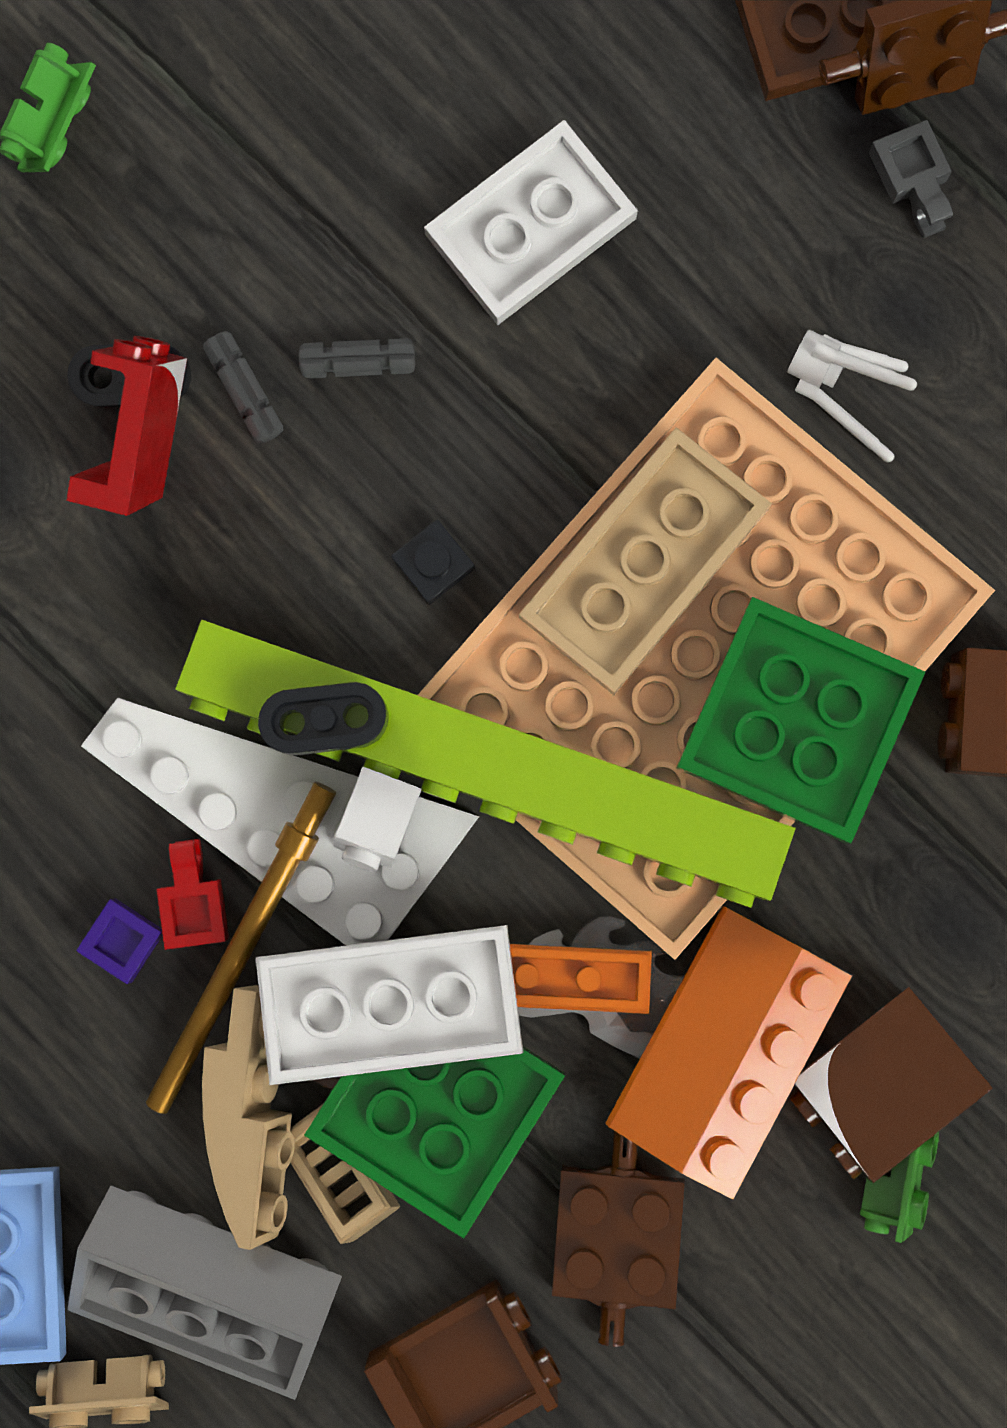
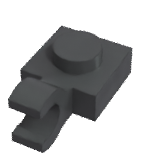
[869,120,953,238]

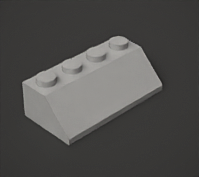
[67,1186,342,1400]

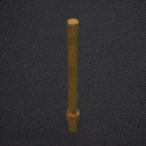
[146,781,336,1114]

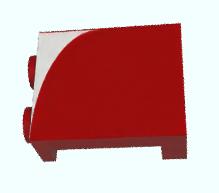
[66,336,187,516]

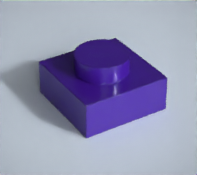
[76,898,163,984]

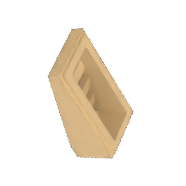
[290,1104,401,1244]

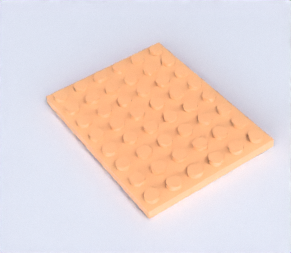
[418,358,995,960]

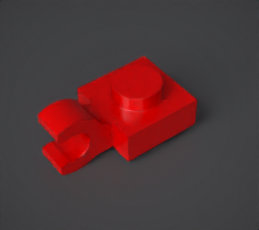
[156,838,229,950]

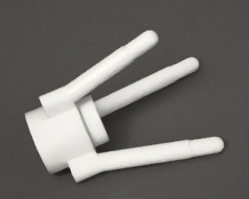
[787,330,917,463]

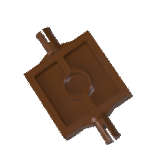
[819,0,1007,115]
[552,1130,685,1347]

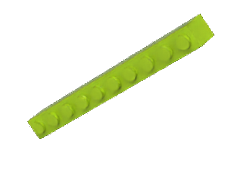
[175,620,796,908]

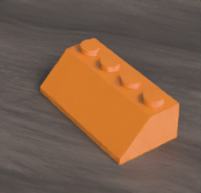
[605,906,852,1199]

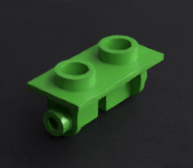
[0,43,96,172]
[860,1132,939,1243]

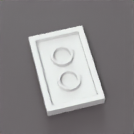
[424,120,638,325]

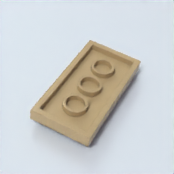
[519,427,772,695]

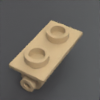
[29,1355,169,1428]

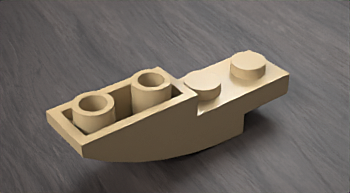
[202,985,295,1250]

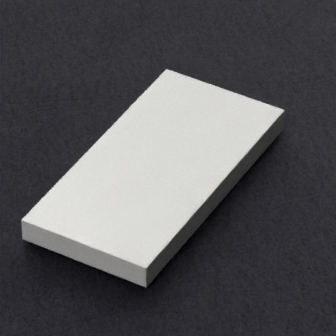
[256,925,523,1085]

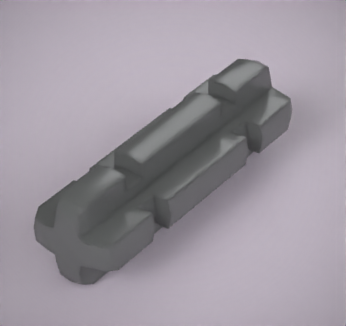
[203,331,283,444]
[298,338,415,378]

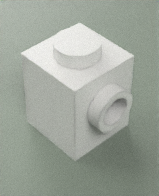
[333,767,422,872]

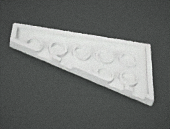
[81,698,479,946]

